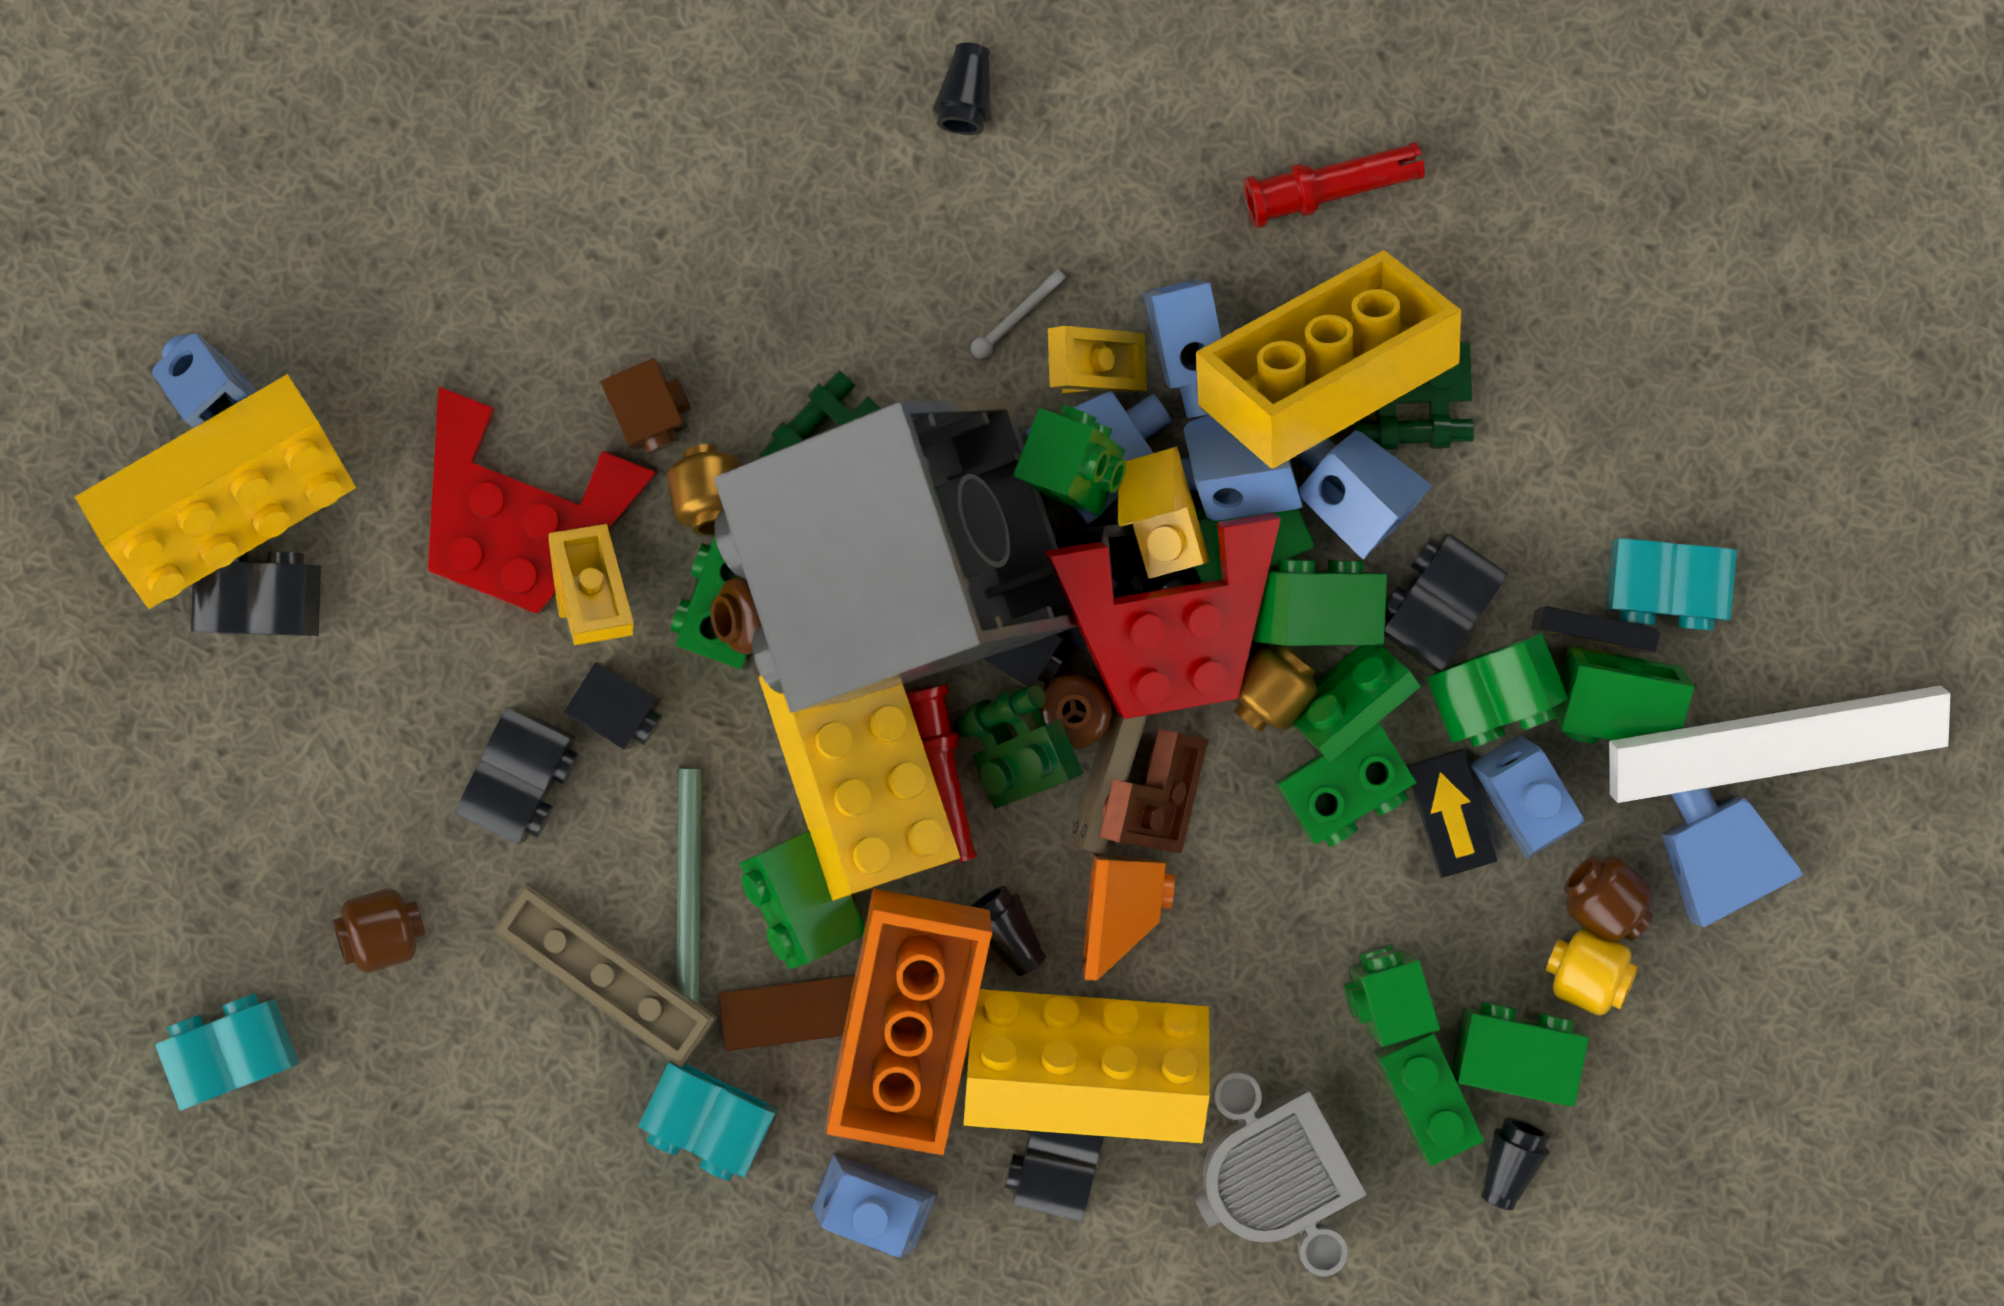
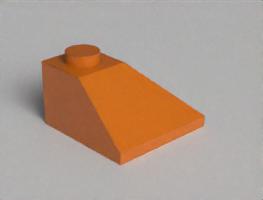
[1082,853,1175,981]

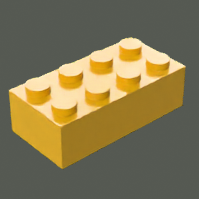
[1196,250,1461,469]
[75,374,356,609]
[758,675,960,901]
[963,989,1210,1143]

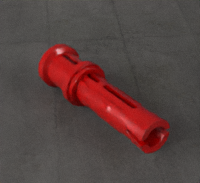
[1243,142,1425,229]
[905,683,977,865]

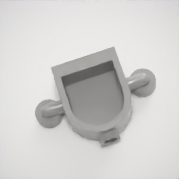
[1193,1070,1367,1276]

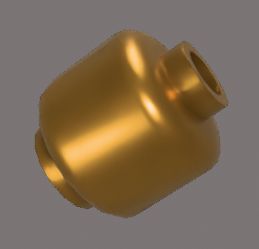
[667,444,742,536]
[1233,645,1317,732]

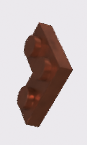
[1100,728,1208,853]

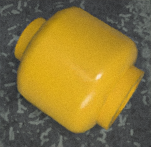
[1545,929,1639,1016]

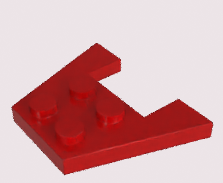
[428,386,658,614]
[1044,513,1281,719]

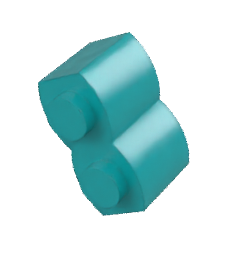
[1606,538,1737,631]
[155,993,300,1111]
[638,1061,779,1181]

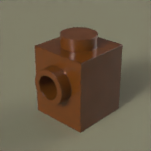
[600,358,691,455]

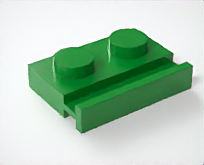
[1293,645,1421,762]

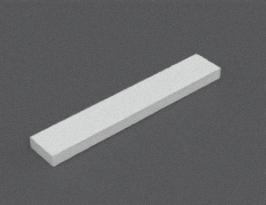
[1609,685,1951,803]

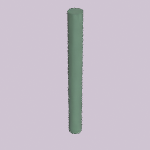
[676,768,702,1003]

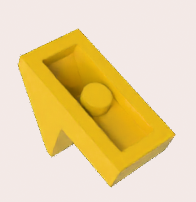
[1048,326,1147,394]
[1118,447,1210,579]
[549,524,634,645]

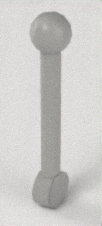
[970,269,1067,360]

